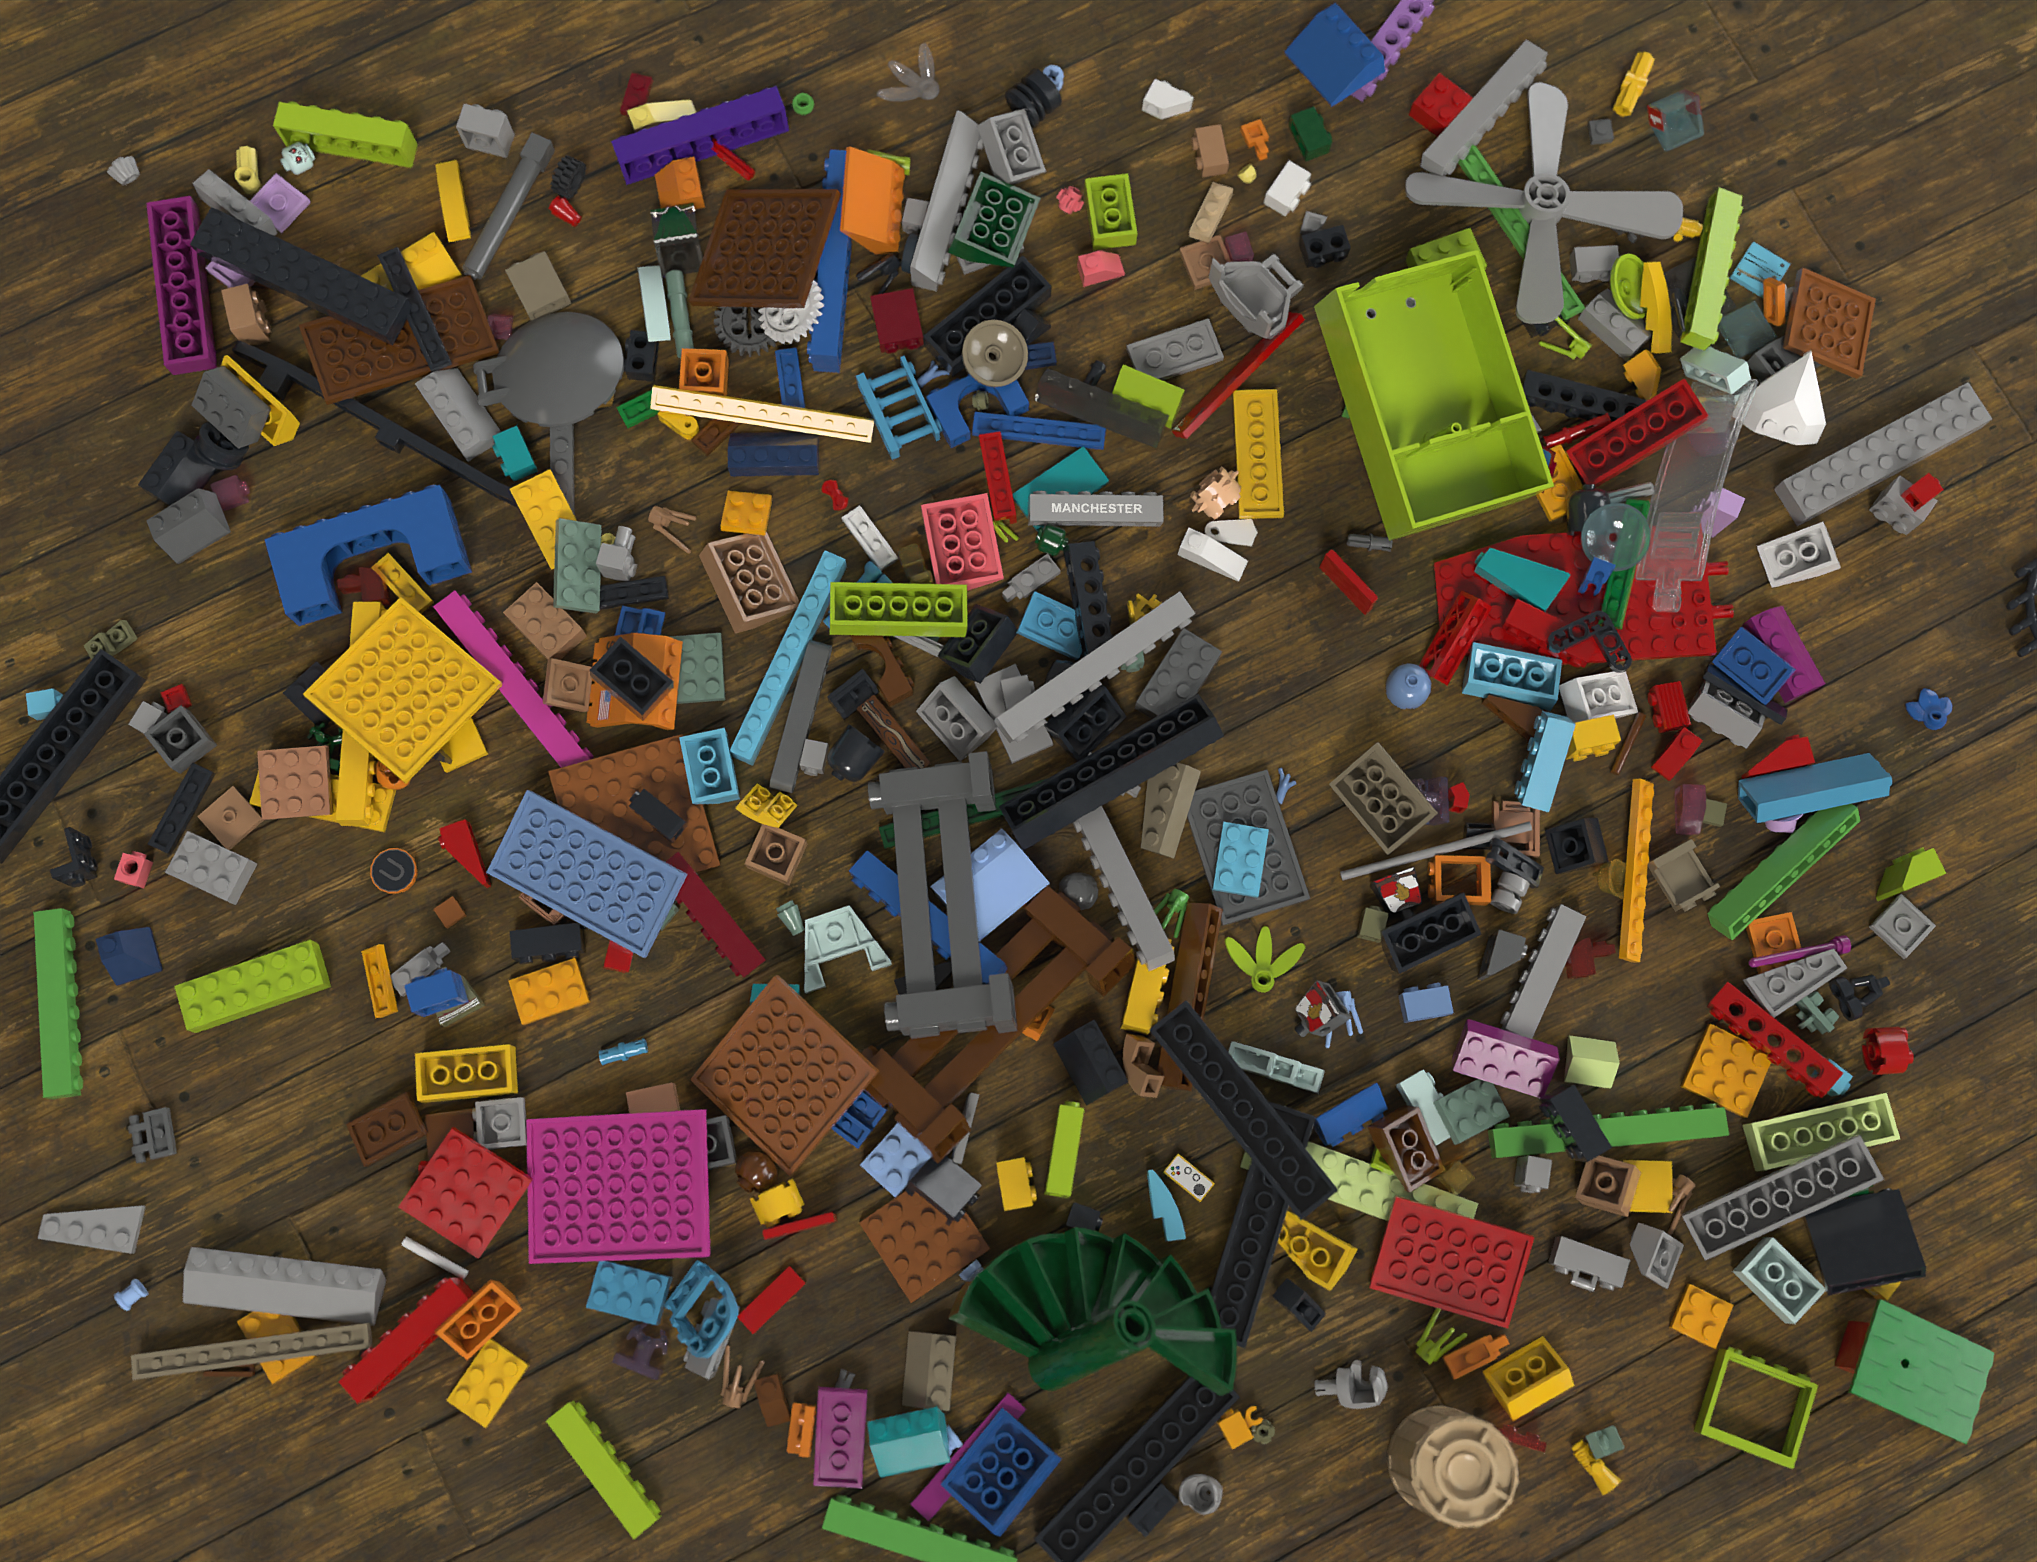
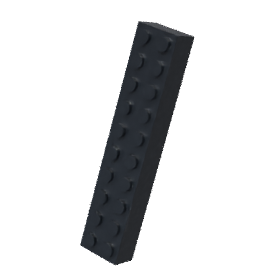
[190,207,412,346]
[0,649,146,864]
[999,694,1224,850]
[1149,1000,1339,1220]
[1210,1102,1316,1348]
[1034,1375,1240,1562]

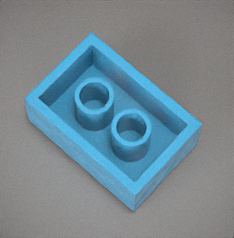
[586,1261,673,1325]

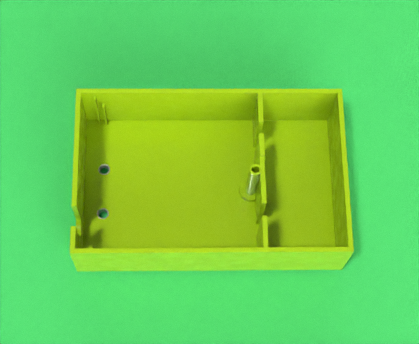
[1314,250,1554,541]

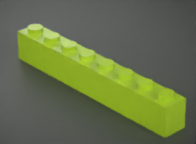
[1680,187,1743,351]

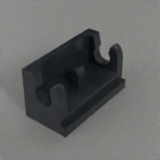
[827,669,879,720]
[1126,1481,1179,1537]

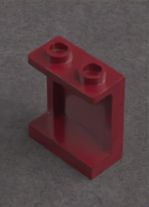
[870,288,924,354]

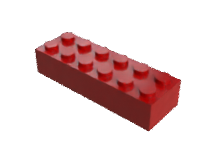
[1566,378,1709,488]
[338,1278,475,1404]

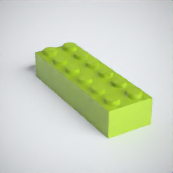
[273,102,418,168]
[830,582,967,637]
[175,940,331,1033]

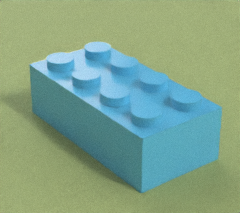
[1514,711,1576,812]

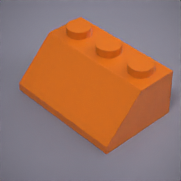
[435,1280,522,1360]

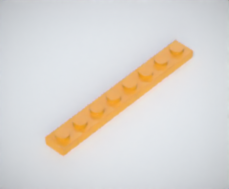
[1619,779,1654,963]

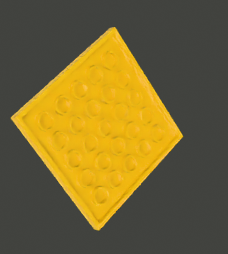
[303,597,502,784]

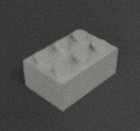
[165,831,257,905]

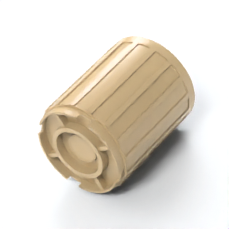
[1387,1406,1519,1528]

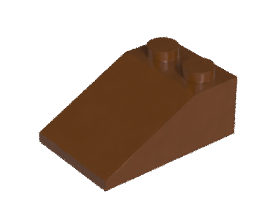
[1368,1105,1445,1192]

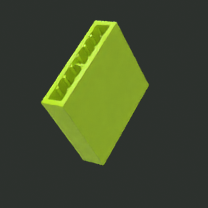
[1044,1101,1084,1198]

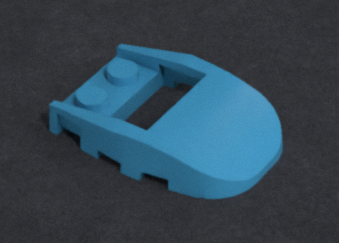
[664,1260,738,1358]

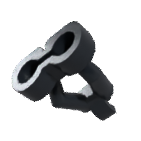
[1829,975,1890,1021]

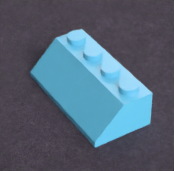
[1462,642,1562,711]

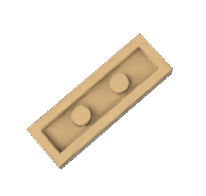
[1189,182,1233,243]

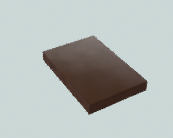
[346,1092,428,1167]

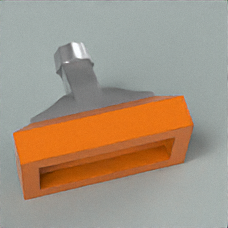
[1763,277,1794,326]

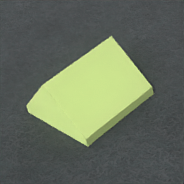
[1564,1035,1620,1089]

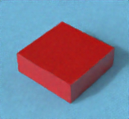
[160,684,192,714]

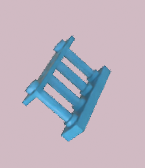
[856,356,942,460]

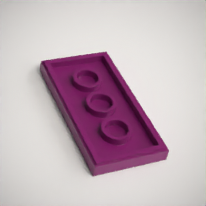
[813,1387,867,1488]

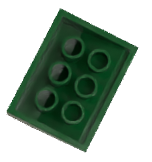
[948,172,1040,267]

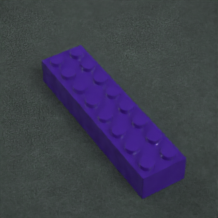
[611,86,789,185]

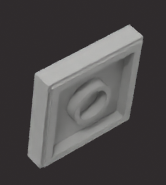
[1869,894,1936,959]

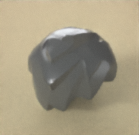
[1058,872,1098,910]

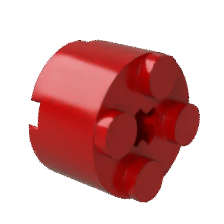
[1862,1027,1914,1075]

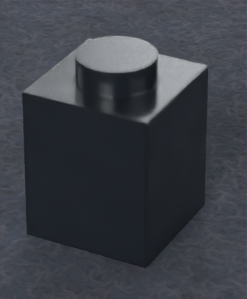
[1065,1202,1103,1232]

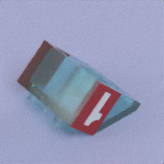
[1647,89,1704,151]

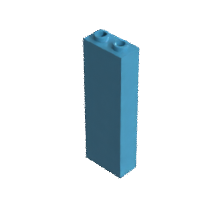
[1738,753,1892,823]

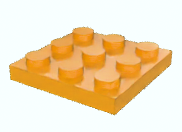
[1681,1024,1771,1118]

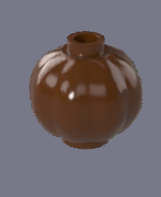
[735,1151,778,1194]

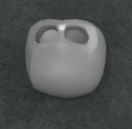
[1179,1474,1223,1515]

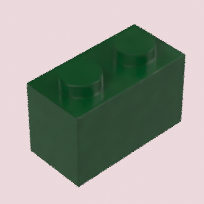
[1288,107,1333,162]

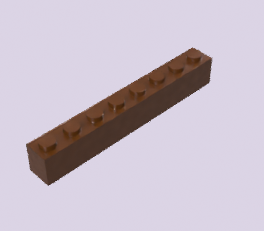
[1157,903,1223,1091]

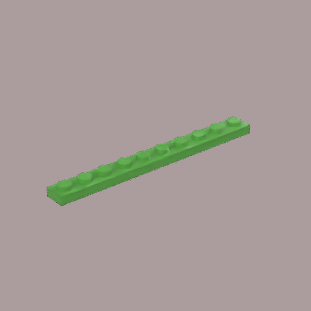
[1458,145,1585,321]

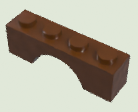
[849,635,914,707]

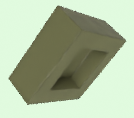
[1698,798,1727,827]

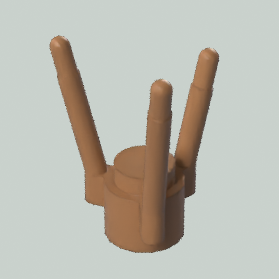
[648,506,697,554]
[1668,1175,1695,1236]
[721,1345,764,1408]

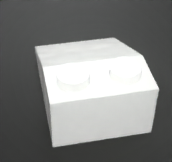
[1757,522,1841,588]
[1559,671,1638,723]

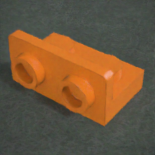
[787,1403,817,1457]

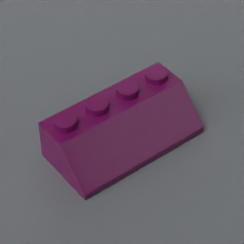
[1742,606,1825,703]

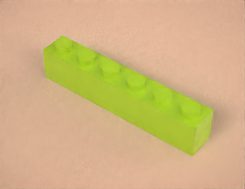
[546,1401,660,1539]

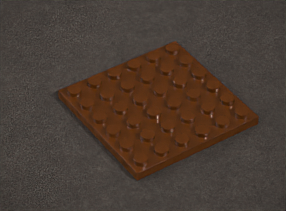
[688,189,841,308]

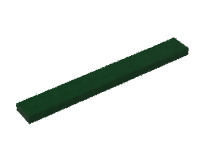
[879,778,1048,850]

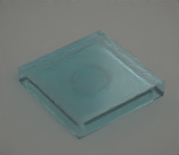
[1718,301,1777,358]

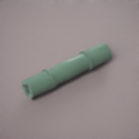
[666,270,694,358]

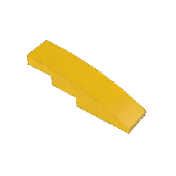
[436,160,471,242]
[1640,262,1672,353]

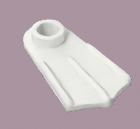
[1205,519,1258,546]

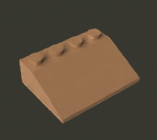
[699,531,800,634]

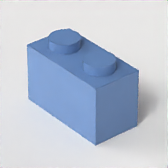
[1399,983,1454,1023]

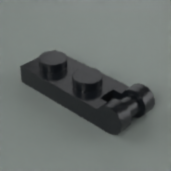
[1485,838,1544,889]

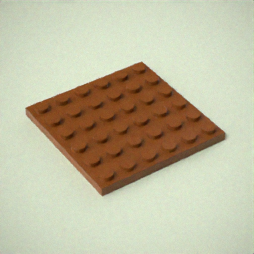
[548,734,720,873]
[690,975,879,1176]

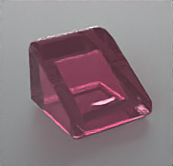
[488,314,513,339]

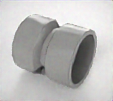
[1490,872,1530,914]

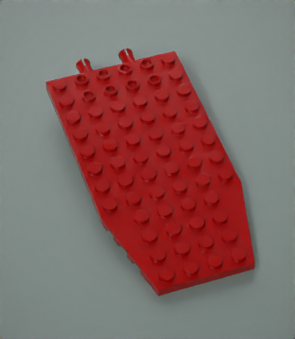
[1433,524,1734,665]

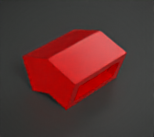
[1445,782,1470,814]

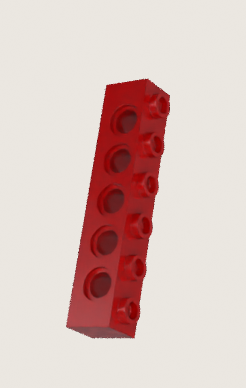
[1707,982,1844,1098]

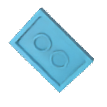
[1212,822,1269,898]

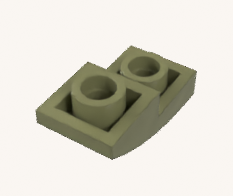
[83,620,138,659]

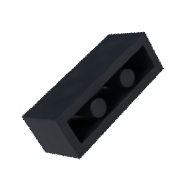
[509,923,586,964]

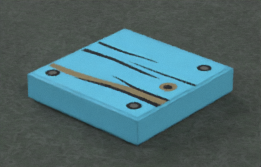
[1730,242,1790,299]

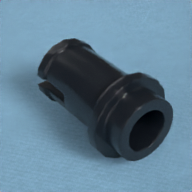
[1082,360,1106,390]

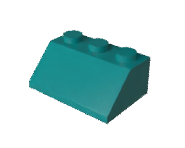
[868,1407,951,1477]

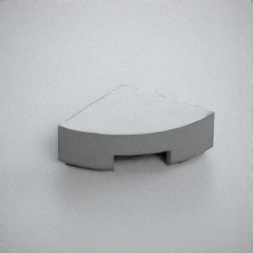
[1300,211,1327,234]

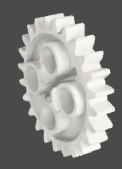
[758,280,824,344]

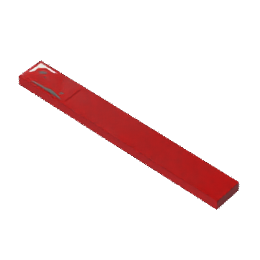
[1171,312,1305,439]

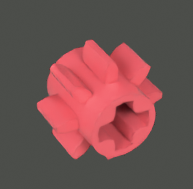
[1056,186,1085,214]

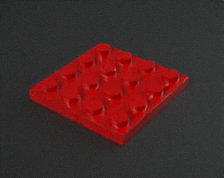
[398,1127,533,1259]

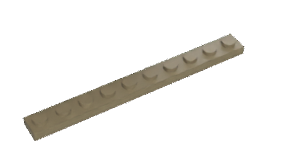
[131,1323,372,1380]

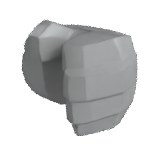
[1315,1360,1388,1409]

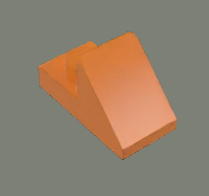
[1022,1006,1055,1041]

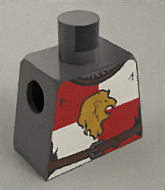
[1294,981,1352,1037]

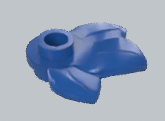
[1905,688,1952,730]

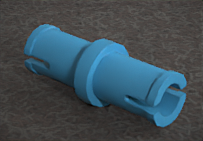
[598,1038,648,1065]

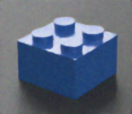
[404,968,469,1017]

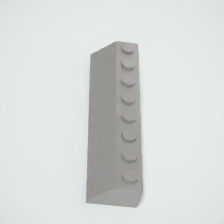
[910,111,984,292]
[183,1247,386,1326]

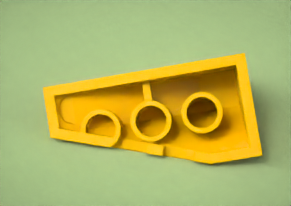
[1277,1210,1357,1291]

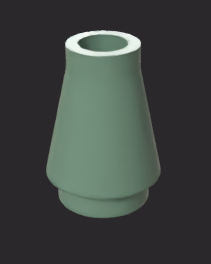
[776,900,805,936]

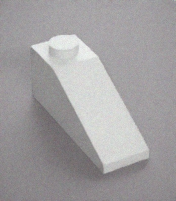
[1178,528,1248,582]

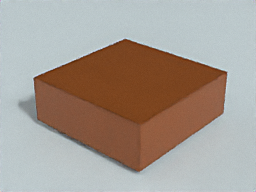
[433,896,467,929]

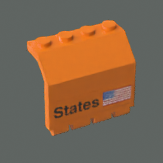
[586,633,683,730]

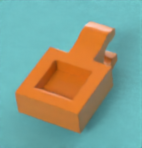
[1240,119,1269,161]

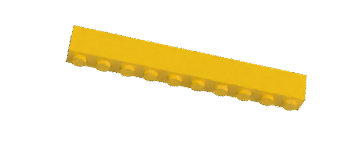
[335,602,387,826]

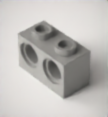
[1514,1156,1552,1193]

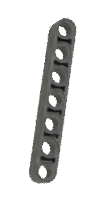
[770,640,832,793]

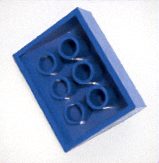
[1285,3,1386,107]
[941,1408,1062,1537]

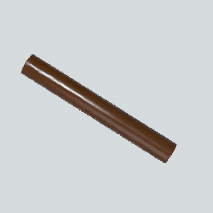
[1610,712,1646,775]

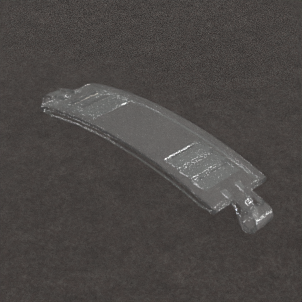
[1635,379,1758,612]

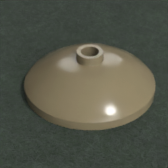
[962,320,1028,387]

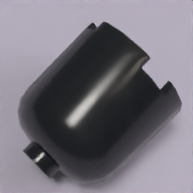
[1567,484,1612,536]
[827,724,885,782]

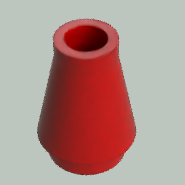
[549,196,582,227]

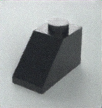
[1272,1278,1326,1332]

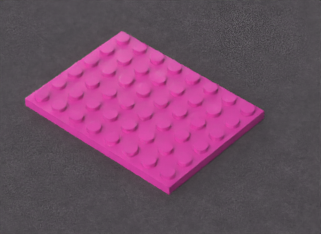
[527,1110,710,1264]

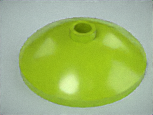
[1610,254,1647,320]

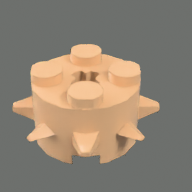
[1190,466,1241,519]

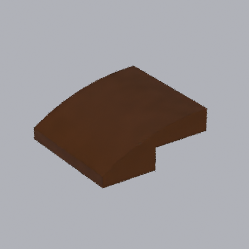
[426,1108,475,1161]

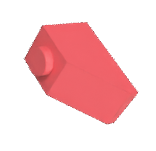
[1077,251,1125,287]

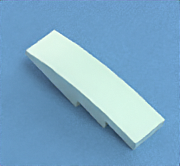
[638,266,671,342]
[1228,1041,1325,1094]

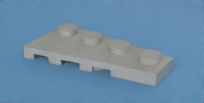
[1743,949,1847,1018]
[38,1206,146,1254]

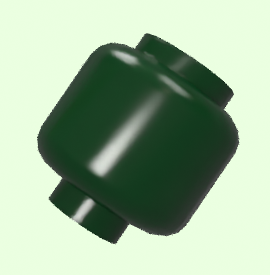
[1035,524,1069,556]

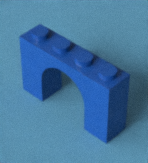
[926,374,1029,448]

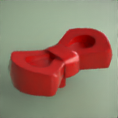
[821,480,848,511]

